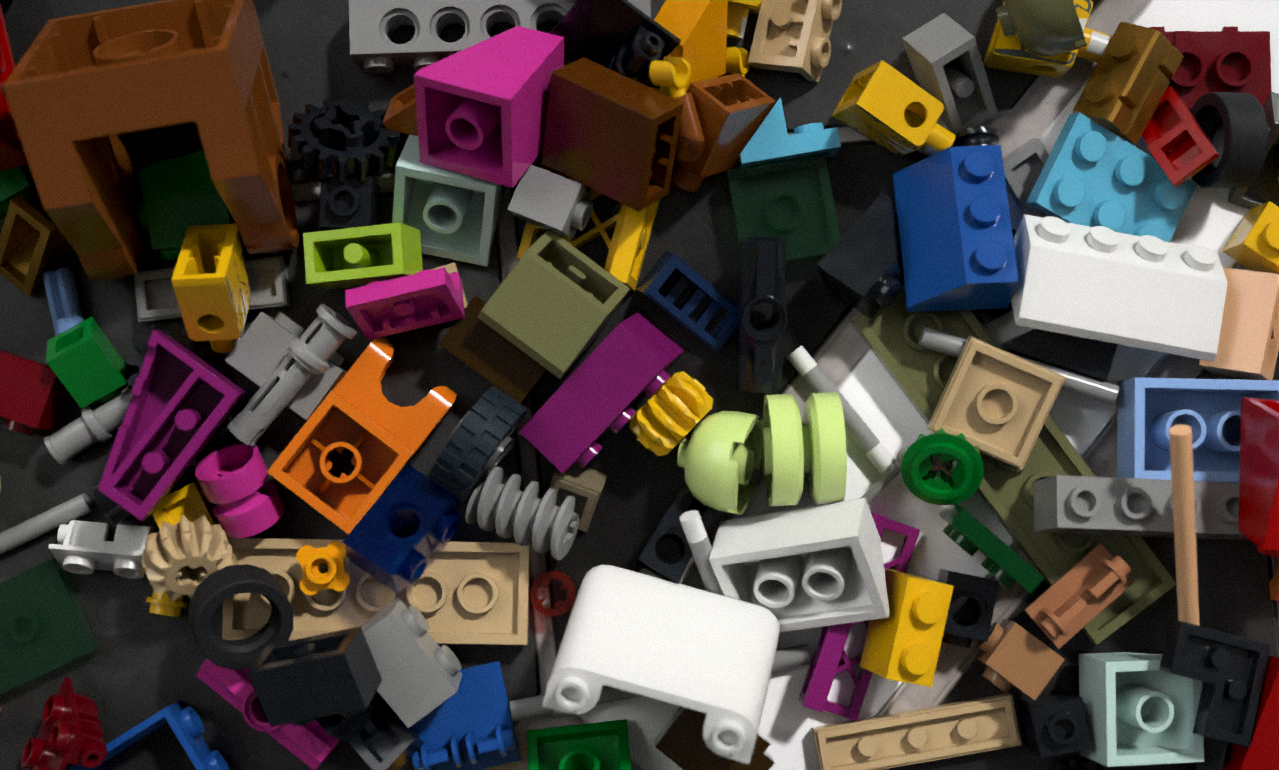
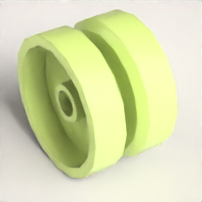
[761,392,847,506]

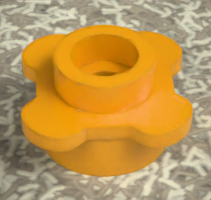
[296,541,351,596]

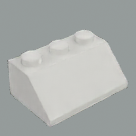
[709,498,889,632]

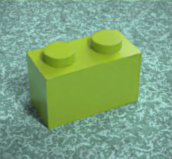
[303,222,423,289]

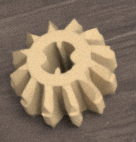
[141,515,234,602]

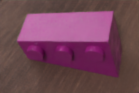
[519,310,684,474]
[98,330,246,521]

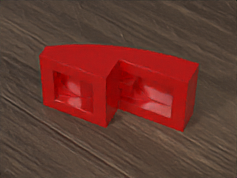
[1142,86,1220,187]

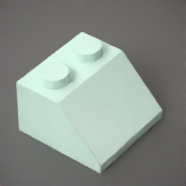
[392,135,505,266]
[1079,652,1204,767]

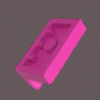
[345,267,465,340]

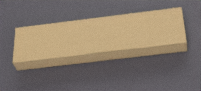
[812,693,1021,770]

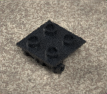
[549,0,681,83]

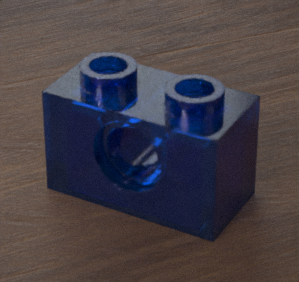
[343,464,460,594]

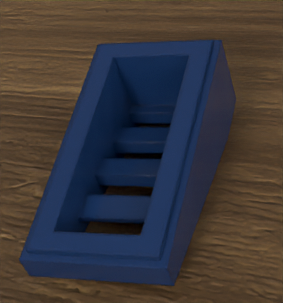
[636,251,738,354]

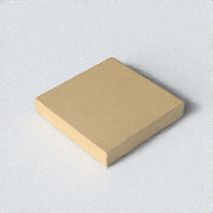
[927,335,1066,470]

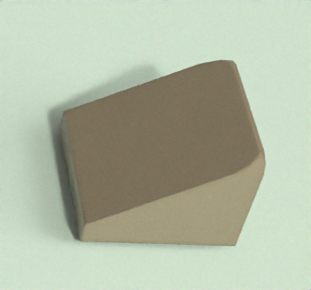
[549,463,607,533]

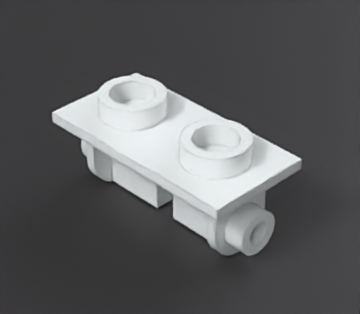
[48,520,159,579]

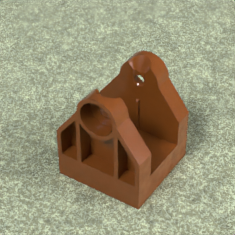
[2,0,299,282]

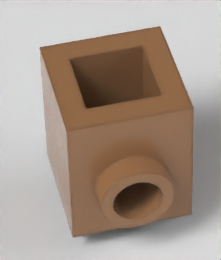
[975,618,1065,701]

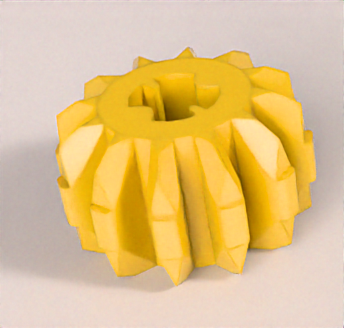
[629,371,713,456]

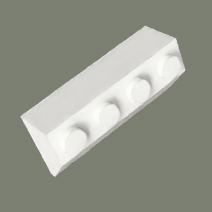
[1011,214,1228,362]

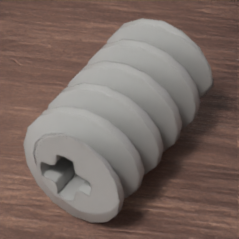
[465,466,580,560]

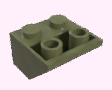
[477,228,630,379]

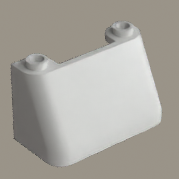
[542,565,780,764]

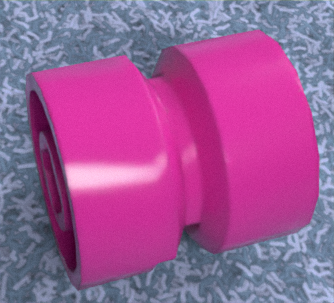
[195,442,284,539]

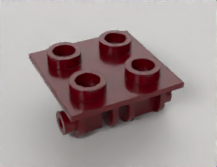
[21,677,107,770]

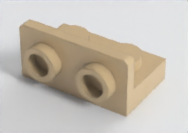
[748,0,842,82]

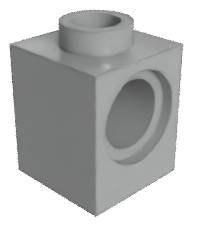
[507,164,593,241]

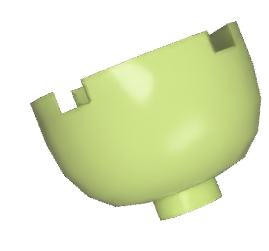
[677,411,764,515]

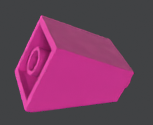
[414,26,564,188]

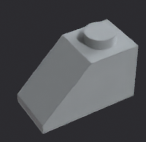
[902,13,998,135]

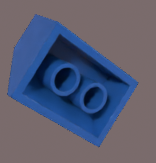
[892,145,1019,312]

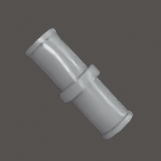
[44,385,132,465]

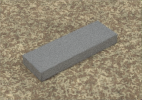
[134,256,291,323]

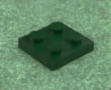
[938,503,1044,594]

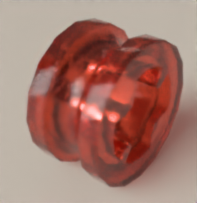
[530,570,576,617]

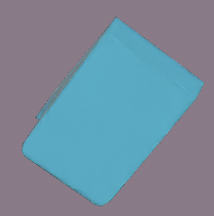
[737,97,841,173]

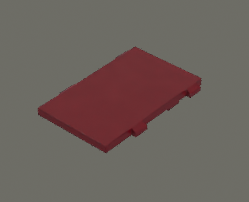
[1149,26,1271,110]

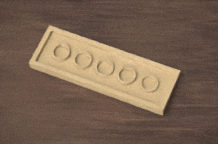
[222,537,530,645]

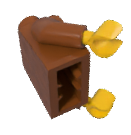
[649,46,776,192]

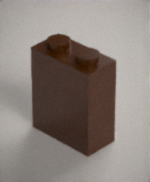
[541,57,684,212]

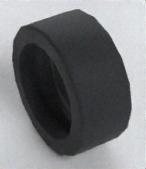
[1191,92,1268,188]
[188,564,294,670]

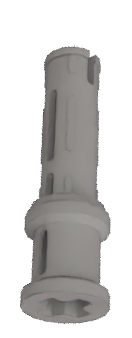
[227,304,357,447]

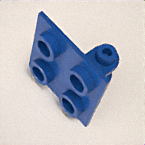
[410,661,521,770]

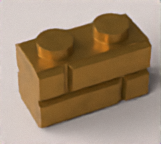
[1073,22,1184,145]

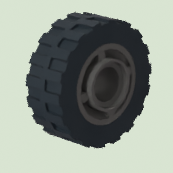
[429,385,528,502]

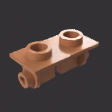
[1024,543,1135,649]

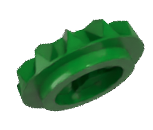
[901,428,984,505]

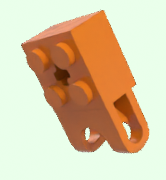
[267,337,457,535]

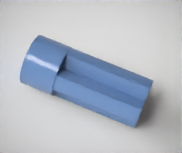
[42,268,84,336]

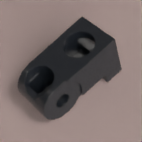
[635,482,717,583]

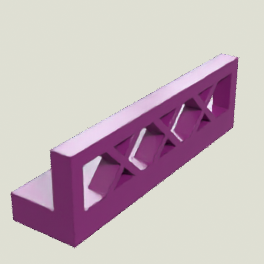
[798,512,920,721]

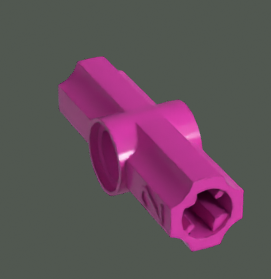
[195,659,341,770]

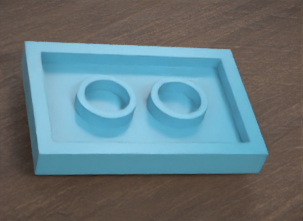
[1026,112,1197,242]

